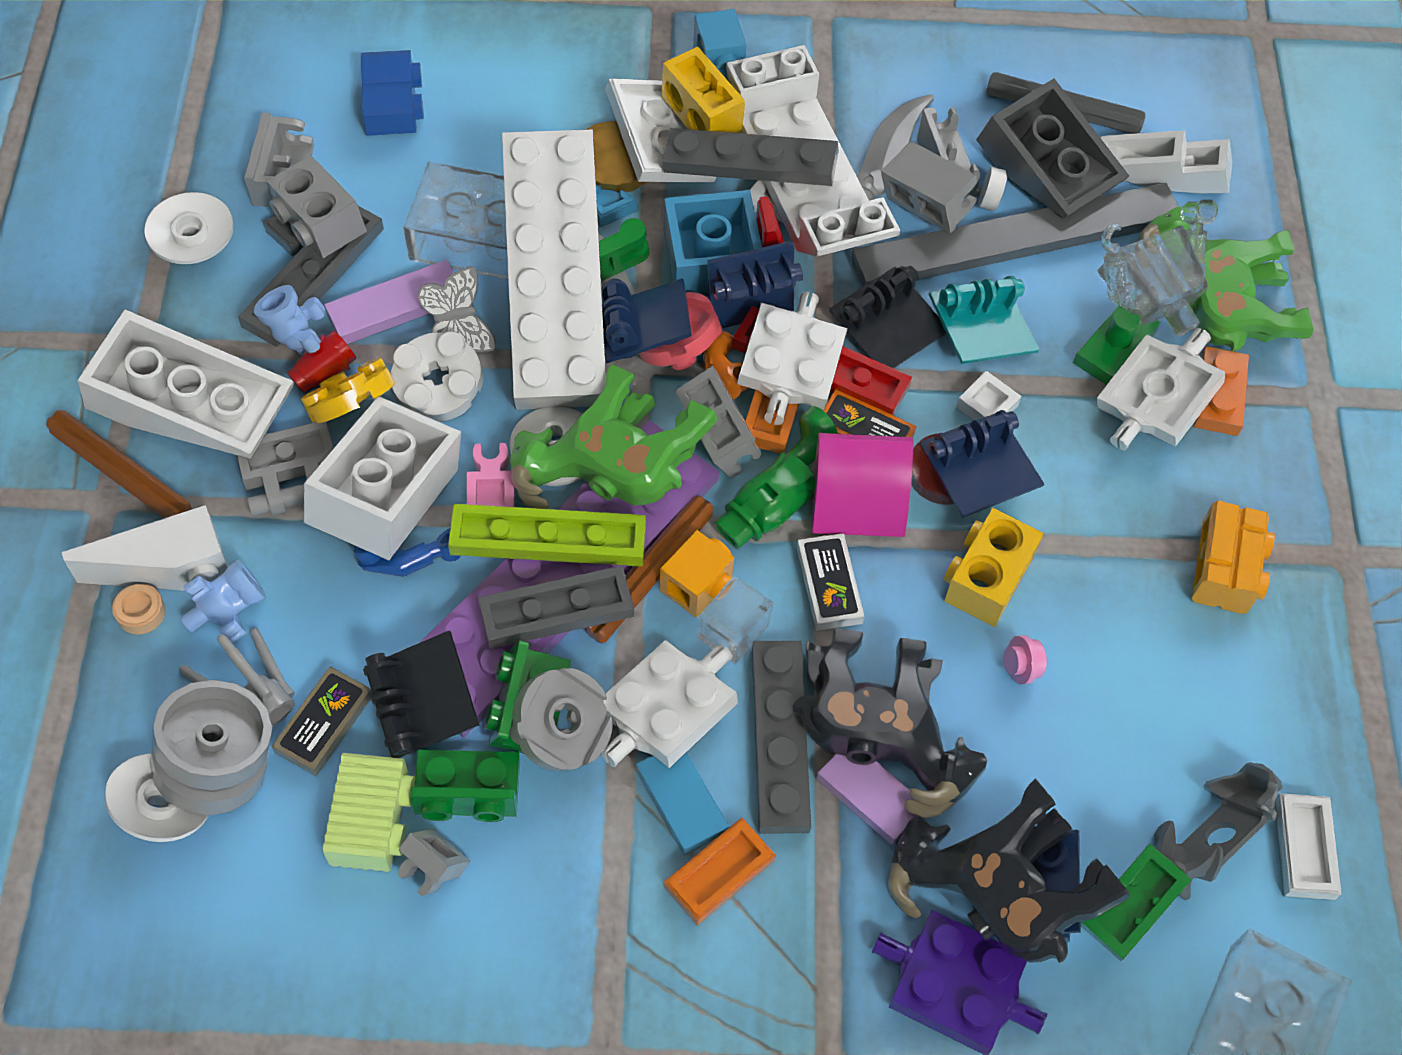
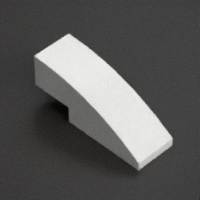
[1101,130,1232,194]

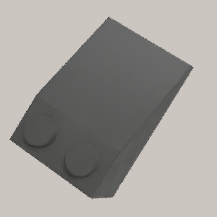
[976,78,1129,219]

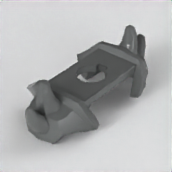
[1153,762,1282,900]

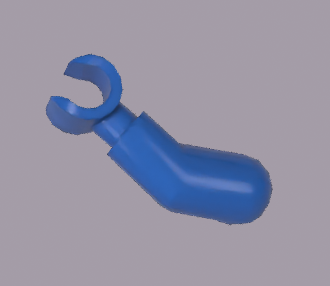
[354,528,461,577]

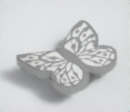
[418,266,496,352]

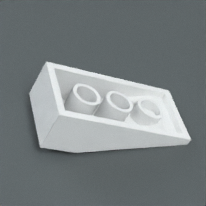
[77,310,294,459]

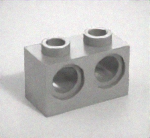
[267,155,367,258]

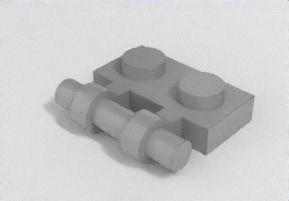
[237,421,334,516]

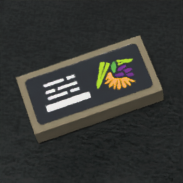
[271,666,373,776]

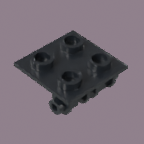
[829,266,947,369]
[363,630,480,758]

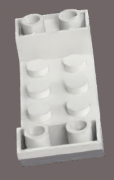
[726,45,900,256]

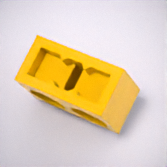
[662,46,745,133]
[943,508,1044,627]

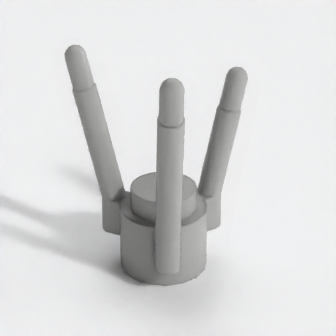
[179,628,295,726]

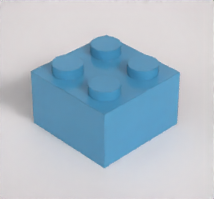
[663,190,762,296]

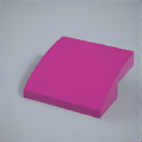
[811,433,913,537]

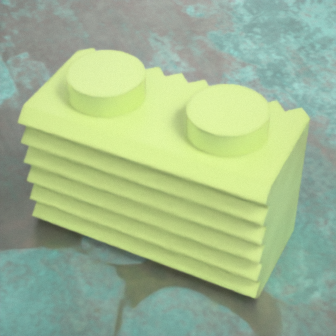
[323,753,415,872]

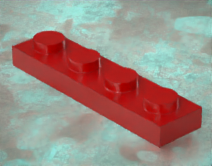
[732,306,912,416]

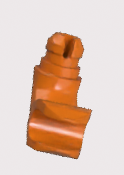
[702,331,749,400]

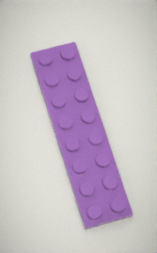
[419,420,719,738]

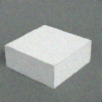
[956,371,1022,420]

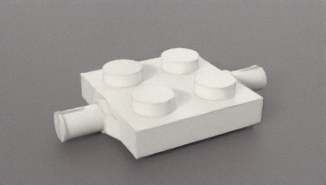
[737,292,847,425]
[1097,328,1225,451]
[601,640,738,768]

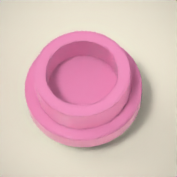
[1003,635,1047,684]

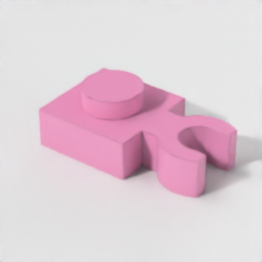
[467,443,515,507]

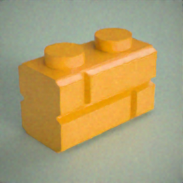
[1191,500,1275,614]

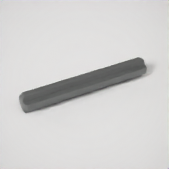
[986,72,1145,134]

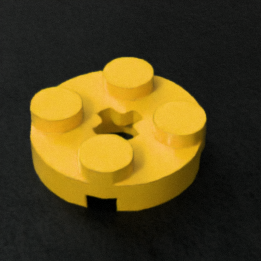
[300,357,395,424]

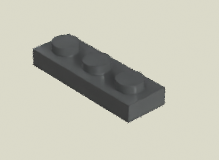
[478,566,634,649]

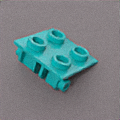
[928,276,1039,364]

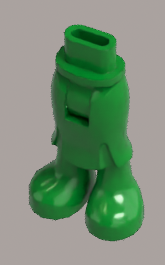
[713,406,838,549]

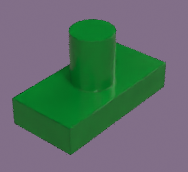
[1073,299,1161,385]
[1081,844,1192,961]

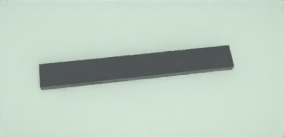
[851,183,1179,287]

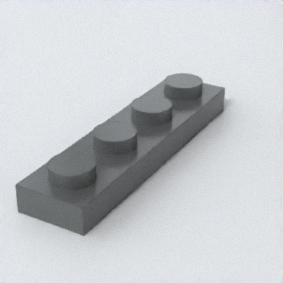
[662,128,839,186]
[238,205,384,347]
[752,641,811,834]

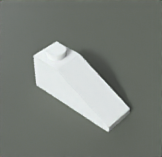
[61,505,228,591]

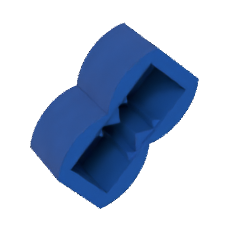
[361,50,424,136]

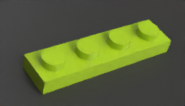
[448,504,646,566]

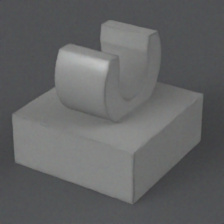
[398,829,471,896]

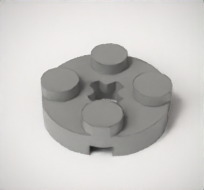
[509,668,613,771]

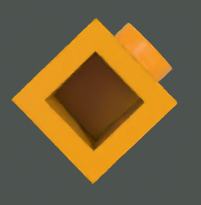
[660,530,735,618]

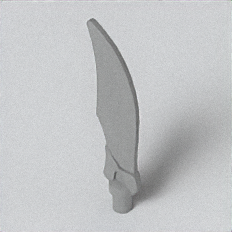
[856,95,934,201]

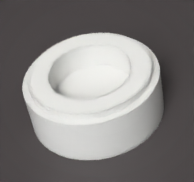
[978,166,1007,211]

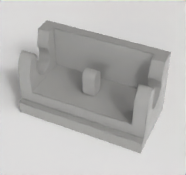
[917,107,981,198]
[244,113,314,207]
[881,141,977,234]
[675,366,761,479]

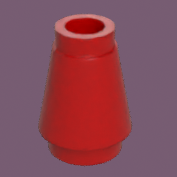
[286,330,357,394]

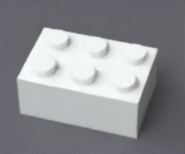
[304,396,461,560]

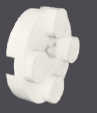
[391,332,483,422]

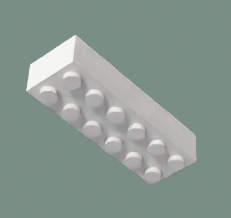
[502,129,606,410]

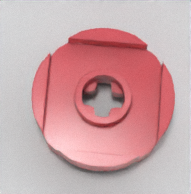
[638,292,722,371]

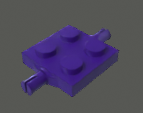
[871,910,1048,1055]

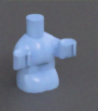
[254,285,325,356]
[180,560,266,644]

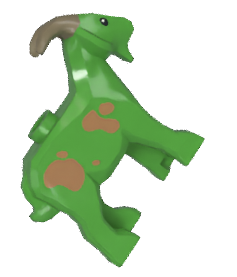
[1132,206,1314,352]
[510,364,718,509]

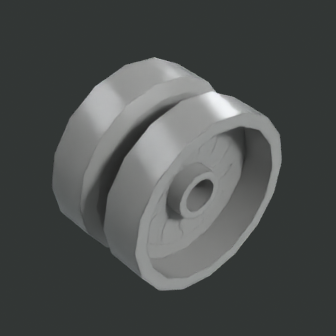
[150,680,272,815]

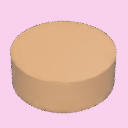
[112,584,166,635]

